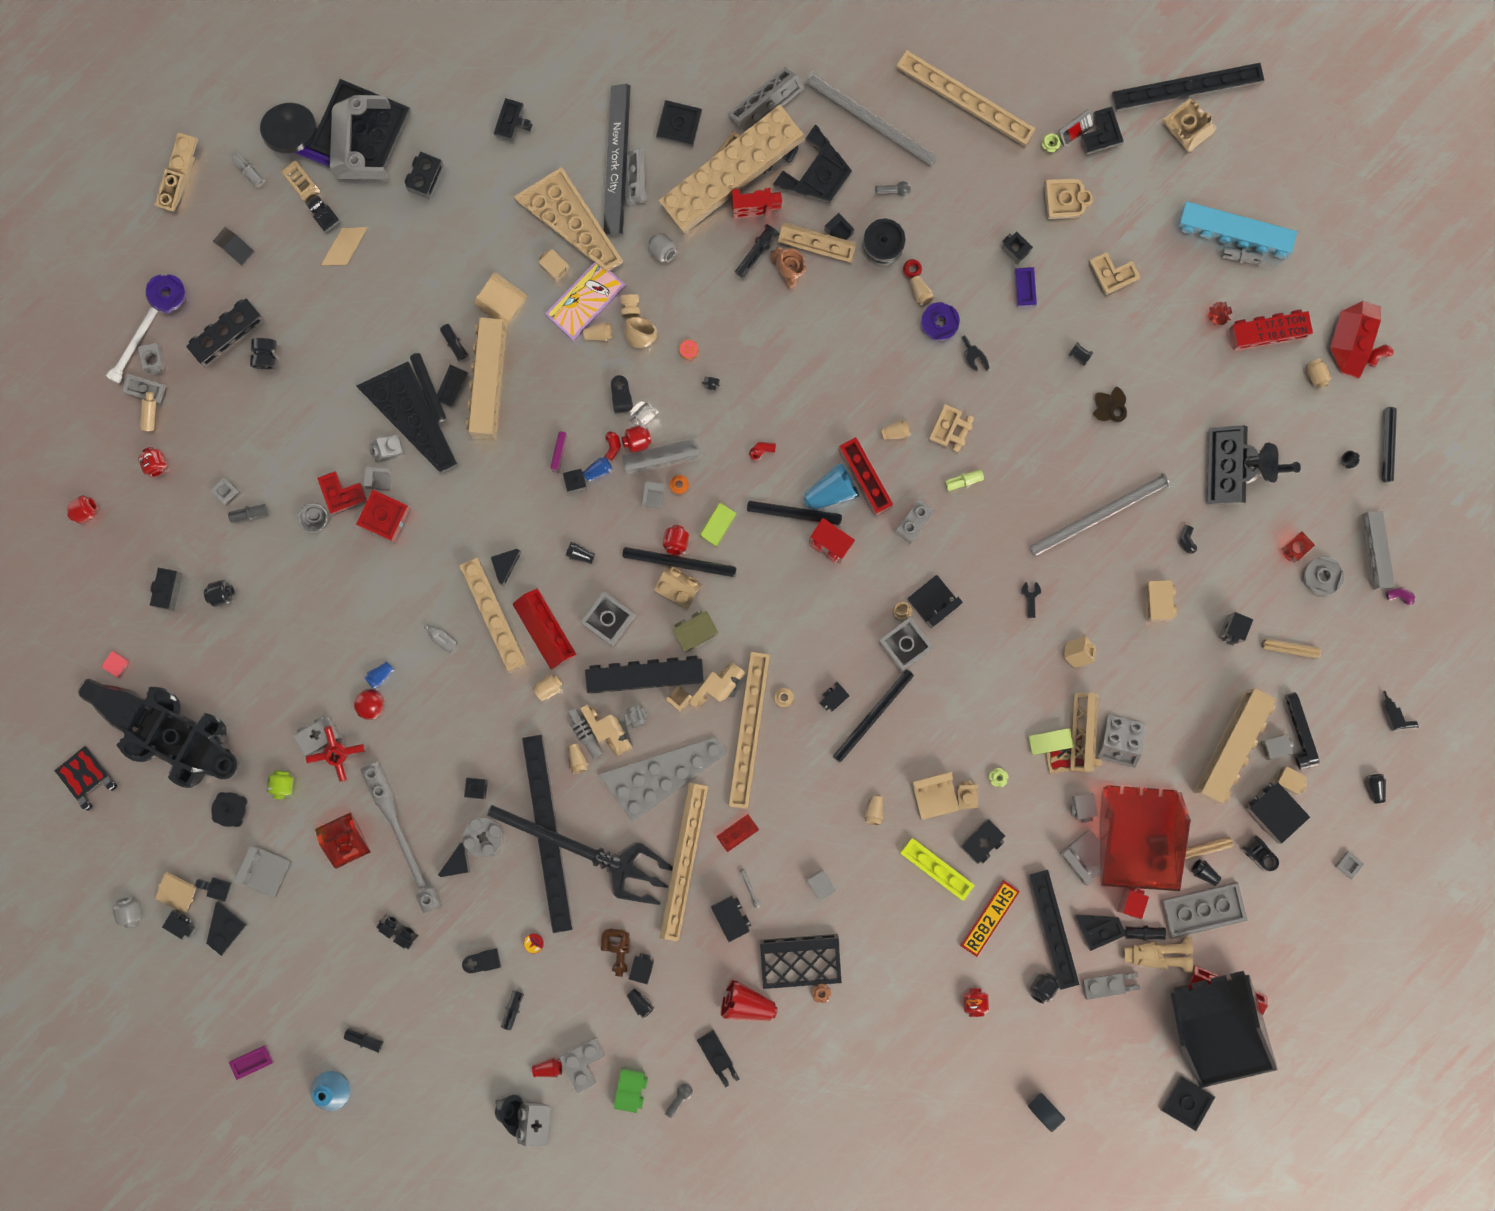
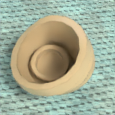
[625,316,657,348]

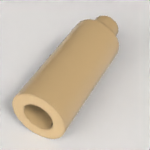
[140,391,156,431]

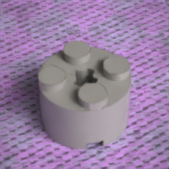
[463,818,504,857]

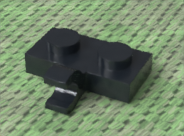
[493,98,533,141]

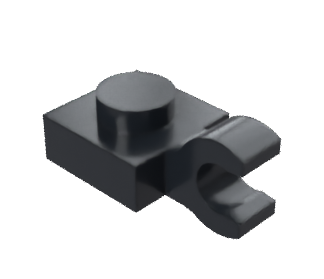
[194,877,232,902]

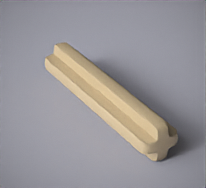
[1262,639,1321,658]
[1175,837,1233,861]

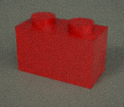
[1117,887,1149,919]

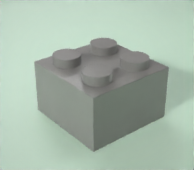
[580,591,636,647]
[878,617,934,672]

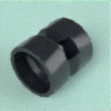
[250,338,277,370]

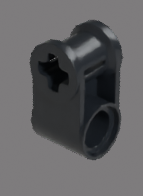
[611,375,634,414]
[1242,835,1279,872]
[462,948,501,974]

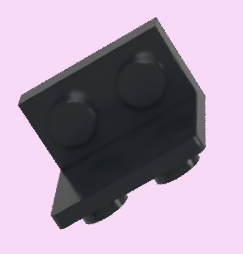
[907,575,963,629]

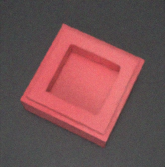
[101,651,129,678]

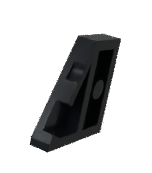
[206,901,248,956]
[1075,915,1126,951]

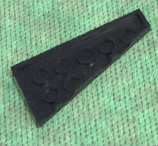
[356,361,458,473]

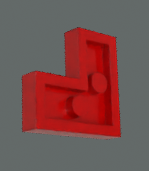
[317,471,367,515]

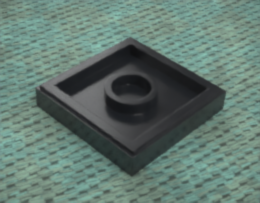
[656,100,702,147]
[1161,1076,1215,1131]

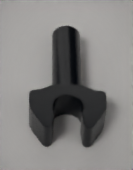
[1021,582,1041,618]

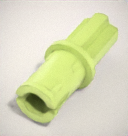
[945,469,984,491]

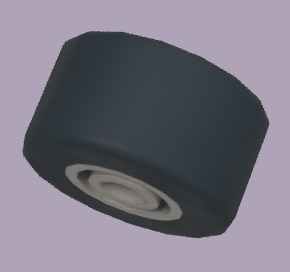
[1028,1093,1065,1132]

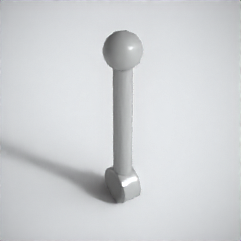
[740,869,761,908]

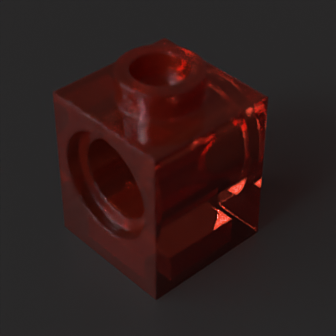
[1281,531,1315,563]

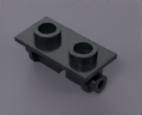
[376,914,419,950]

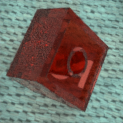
[315,812,371,869]

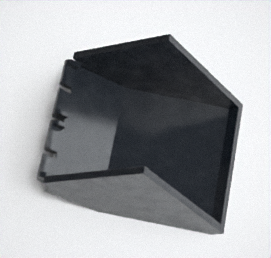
[1171,970,1278,1088]

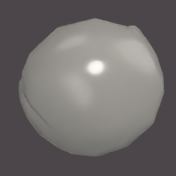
[298,502,328,533]

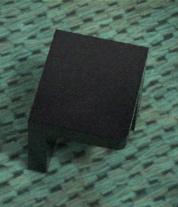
[824,213,854,240]

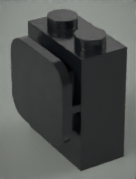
[1245,782,1310,844]

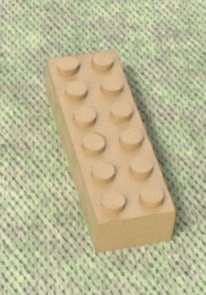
[466,317,507,441]
[1194,688,1276,804]

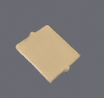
[155,871,197,914]

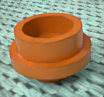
[669,475,689,494]

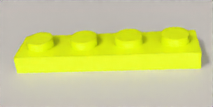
[900,838,975,901]

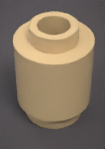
[1307,359,1332,389]
[533,674,563,701]

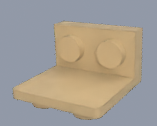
[912,772,959,820]

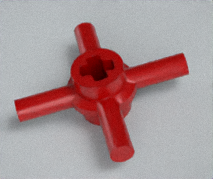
[305,726,365,781]

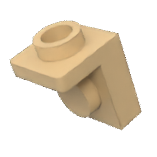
[957,781,978,809]

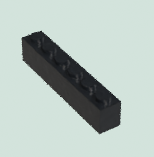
[585,656,704,694]

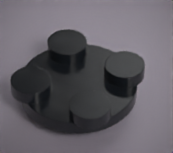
[211,792,248,827]

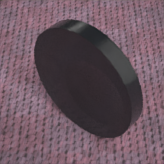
[260,103,317,153]

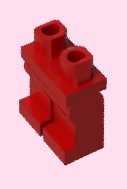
[731,188,782,218]

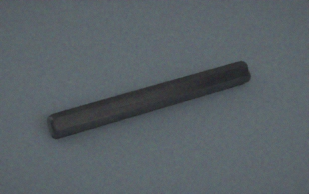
[747,501,842,525]

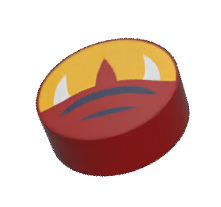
[524,933,544,954]

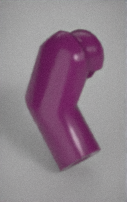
[1385,587,1415,605]

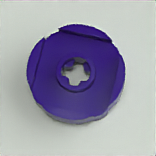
[146,274,185,314]
[921,302,960,341]

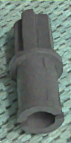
[228,504,268,523]

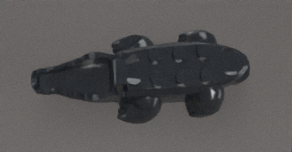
[78,679,240,788]

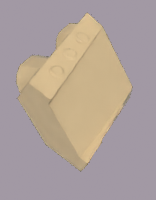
[1162,98,1217,152]
[474,272,528,327]

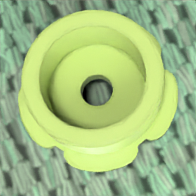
[1042,134,1061,152]
[989,768,1008,787]

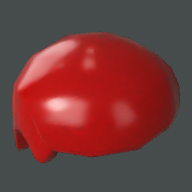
[354,689,385,720]

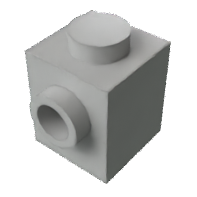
[1070,793,1098,823]

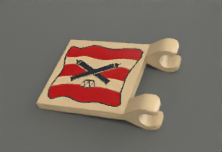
[1046,729,1102,774]

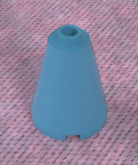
[803,463,859,510]
[310,1071,350,1111]

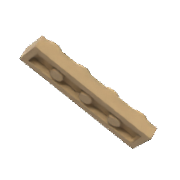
[778,222,857,263]

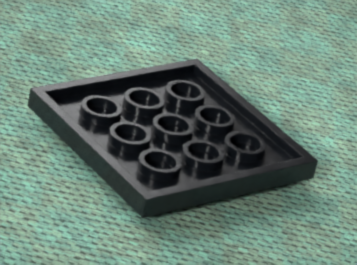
[309,79,411,169]

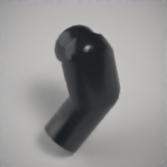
[1179,525,1197,554]

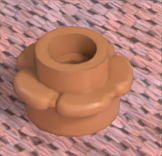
[812,984,831,1003]

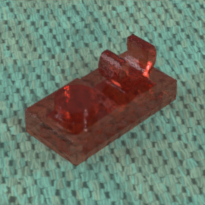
[716,814,759,852]

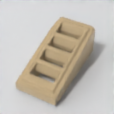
[281,160,320,203]

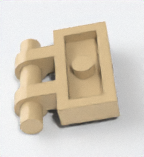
[929,404,974,453]

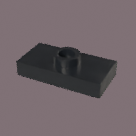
[437,364,469,408]

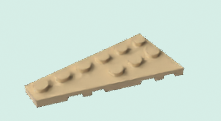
[513,167,623,272]

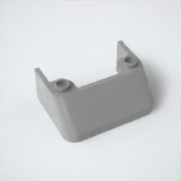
[330,95,391,180]

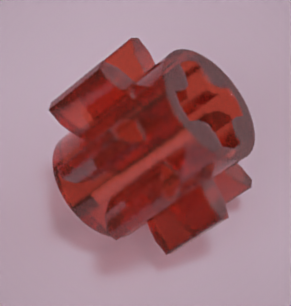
[1208,302,1232,325]

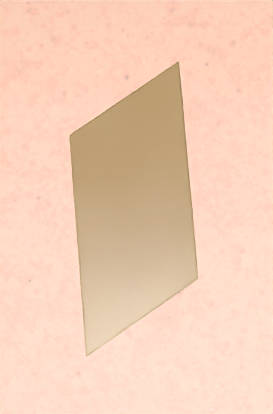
[320,227,368,266]

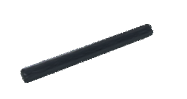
[622,547,737,577]
[833,670,914,762]

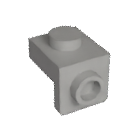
[370,434,403,462]

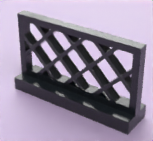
[760,934,842,989]

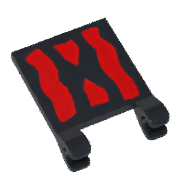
[54,746,118,811]

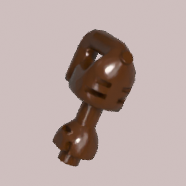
[601,929,630,977]

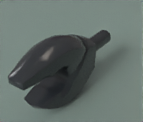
[962,335,990,371]

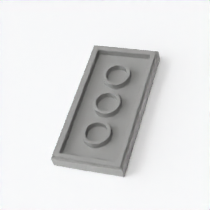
[1161,882,1248,939]

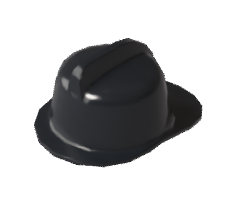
[495,1095,524,1137]

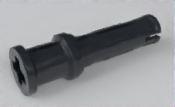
[734,224,780,279]

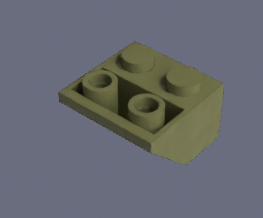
[673,610,719,653]

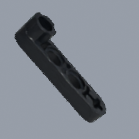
[1285,692,1320,770]

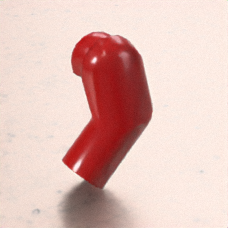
[604,431,621,461]

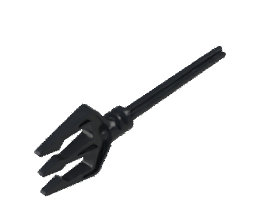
[487,805,673,905]

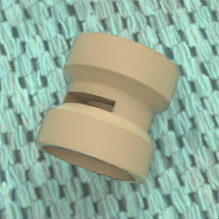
[620,294,640,318]

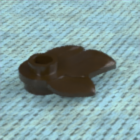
[1093,386,1127,423]

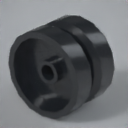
[862,218,906,266]

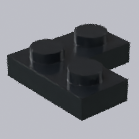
[1081,106,1124,155]

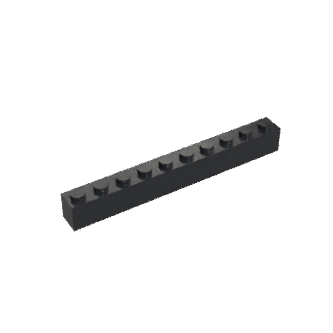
[522,735,574,933]

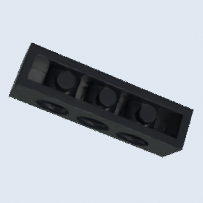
[186,298,264,368]

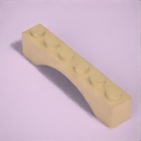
[459,558,527,673]

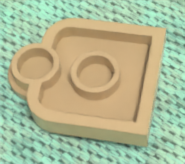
[1044,179,1093,219]

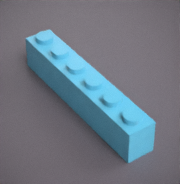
[1177,201,1298,258]

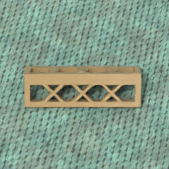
[1070,693,1099,772]

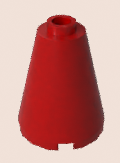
[721,980,778,1021]

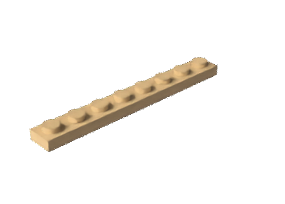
[896,50,1036,146]
[729,652,770,809]
[660,783,708,941]

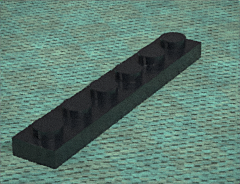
[1029,870,1080,990]

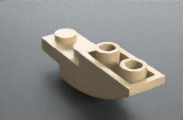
[155,132,198,212]

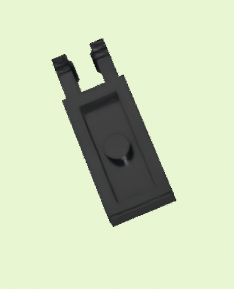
[697,1030,740,1088]

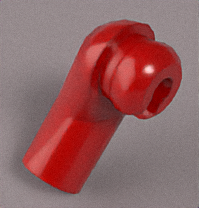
[1367,344,1394,368]
[749,442,776,460]

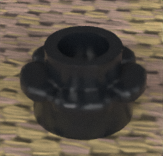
[702,377,720,391]
[1341,450,1360,469]

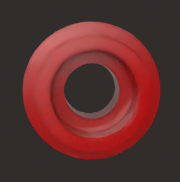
[903,259,922,279]

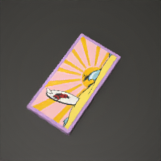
[545,263,625,341]

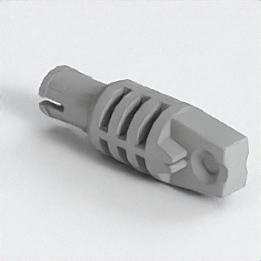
[568,708,604,759]

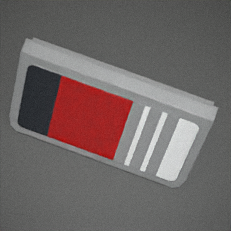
[1057,109,1094,147]

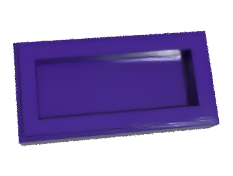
[1014,267,1037,307]

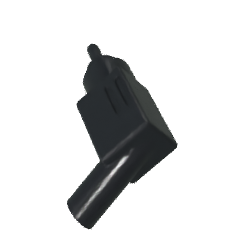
[1383,691,1419,731]

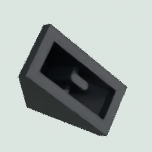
[213,227,255,266]
[491,549,522,587]
[438,842,470,877]

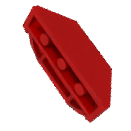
[1330,301,1381,379]

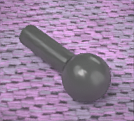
[875,181,911,197]
[665,1083,693,1118]

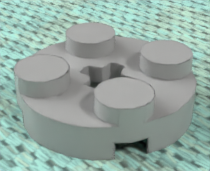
[1304,556,1344,596]

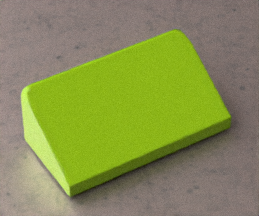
[700,503,736,547]

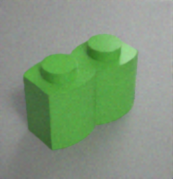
[613,1068,648,1113]

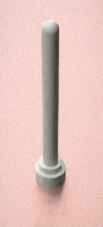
[106,307,158,384]

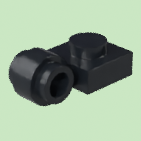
[306,196,341,233]

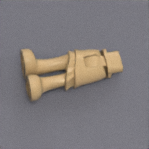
[1124,937,1193,974]

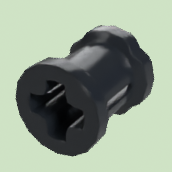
[1068,342,1094,366]

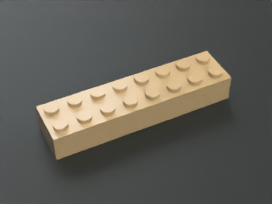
[659,105,805,234]

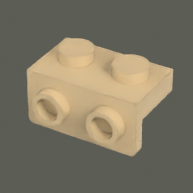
[654,566,702,610]

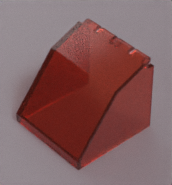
[1100,785,1191,891]

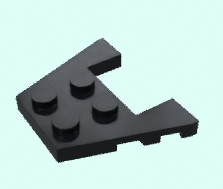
[773,124,852,203]

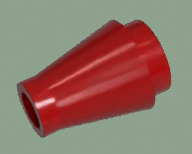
[532,1058,562,1078]

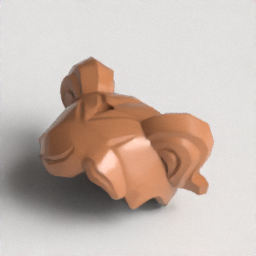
[770,247,807,289]

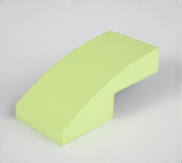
[1029,728,1074,755]

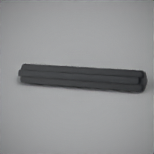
[410,353,446,423]
[1382,407,1397,483]

